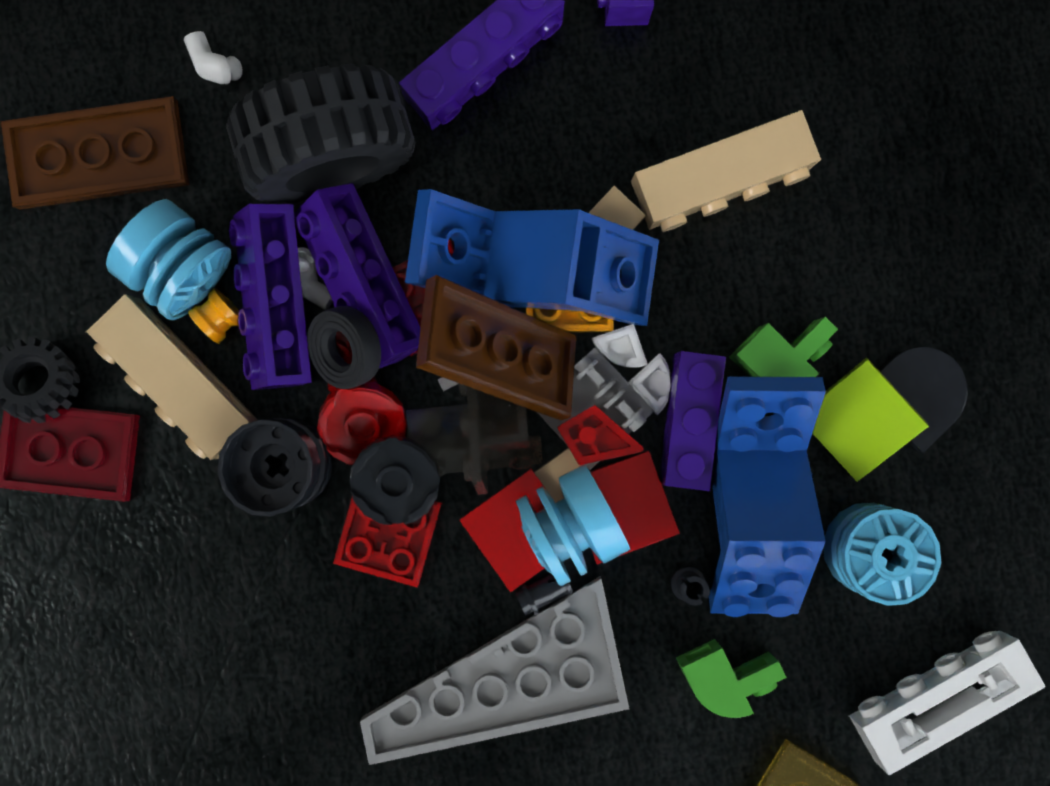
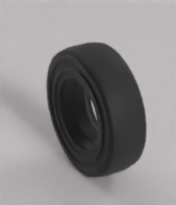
[308,306,381,389]

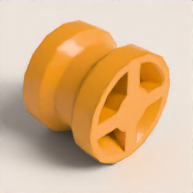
[188,288,239,344]

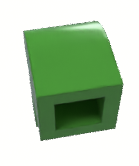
[729,317,838,377]
[676,639,787,718]

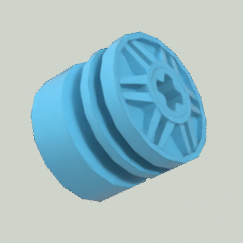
[106,199,231,320]
[516,464,631,586]
[823,503,941,606]

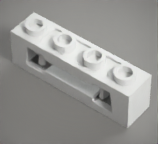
[849,631,1046,775]

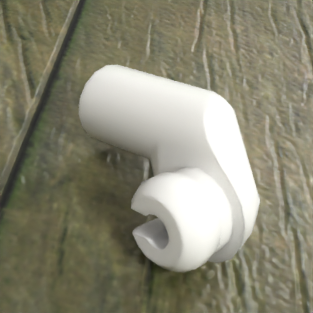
[184,31,242,84]
[298,247,333,310]

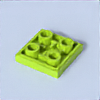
[812,357,929,482]

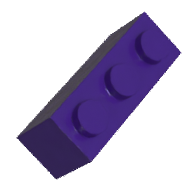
[659,351,726,491]

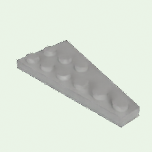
[360,576,629,765]

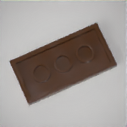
[1,96,189,210]
[416,275,576,421]

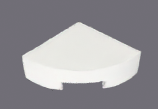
[592,324,648,368]
[628,353,671,415]

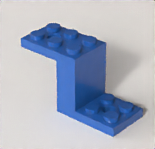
[405,189,659,326]
[709,377,826,617]

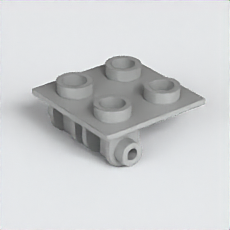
[537,347,654,470]

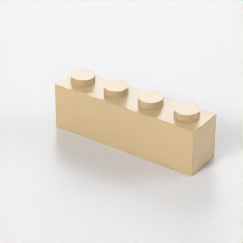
[631,110,821,232]
[86,294,258,460]

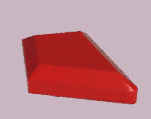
[557,405,644,465]

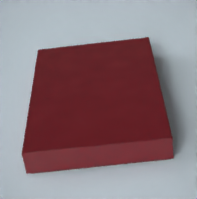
[0,406,140,502]

